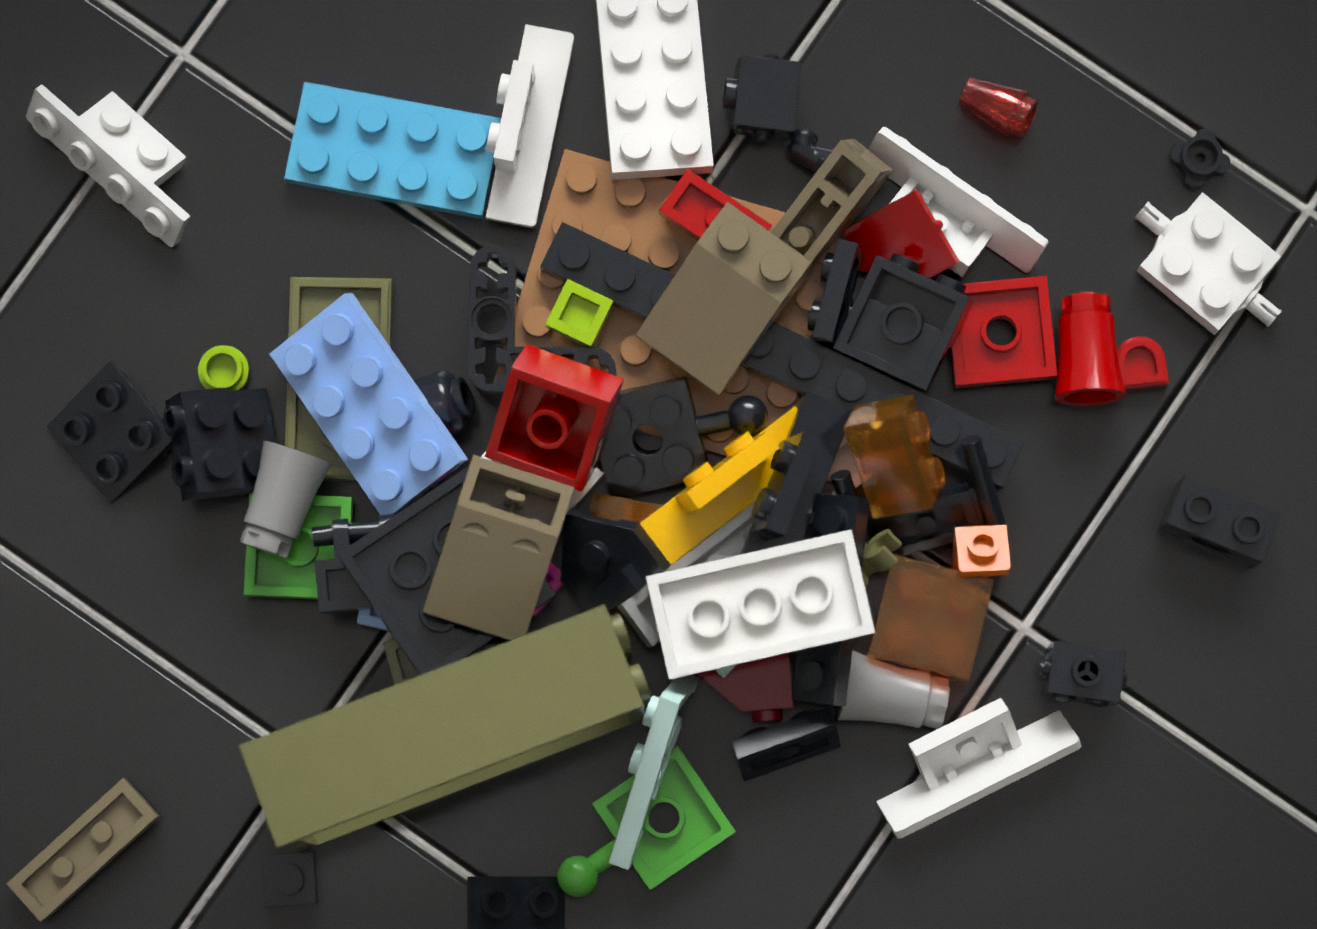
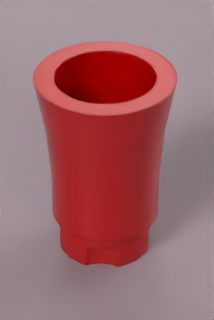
[1054,292,1126,406]

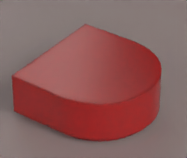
[1117,336,1169,391]

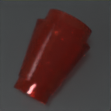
[959,77,1038,138]

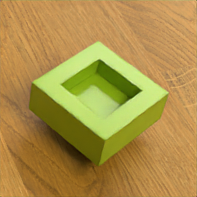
[545,279,614,347]

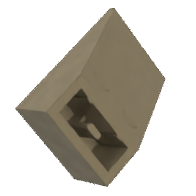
[422,455,574,641]

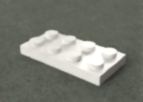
[595,0,714,180]
[646,530,875,679]

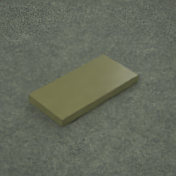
[285,277,393,481]

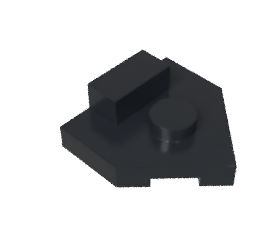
[561,508,671,612]

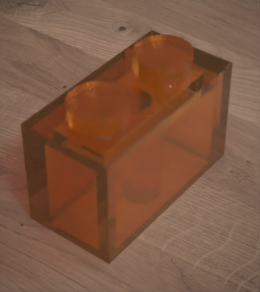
[843,394,945,519]

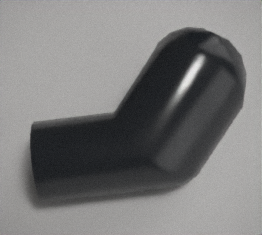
[787,129,833,172]

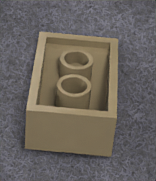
[636,202,812,396]

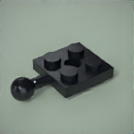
[600,376,768,499]

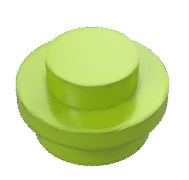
[198,345,250,391]

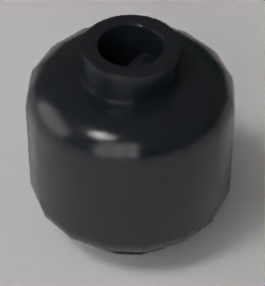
[413,370,475,436]

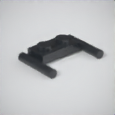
[830,435,1007,558]

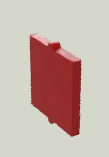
[843,189,960,278]

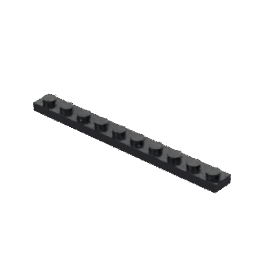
[540,222,1025,490]

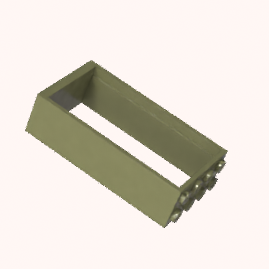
[239,605,650,853]

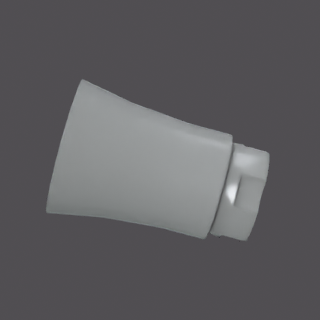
[240,441,332,559]
[835,650,950,729]

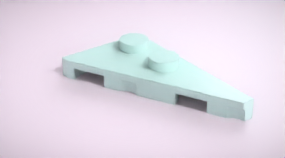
[609,675,699,870]

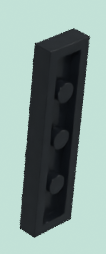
[791,493,870,706]

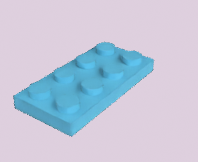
[284,82,501,219]

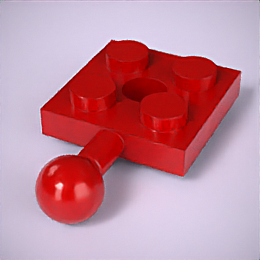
[951,276,1058,389]

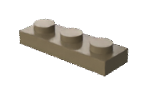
[6,778,160,922]

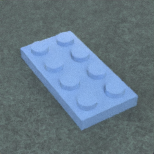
[269,293,468,515]

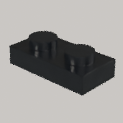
[807,239,863,352]
[731,706,841,781]

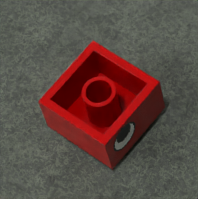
[485,344,624,492]

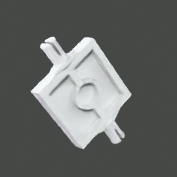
[1135,192,1282,335]

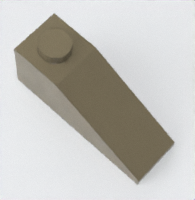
[771,139,893,270]

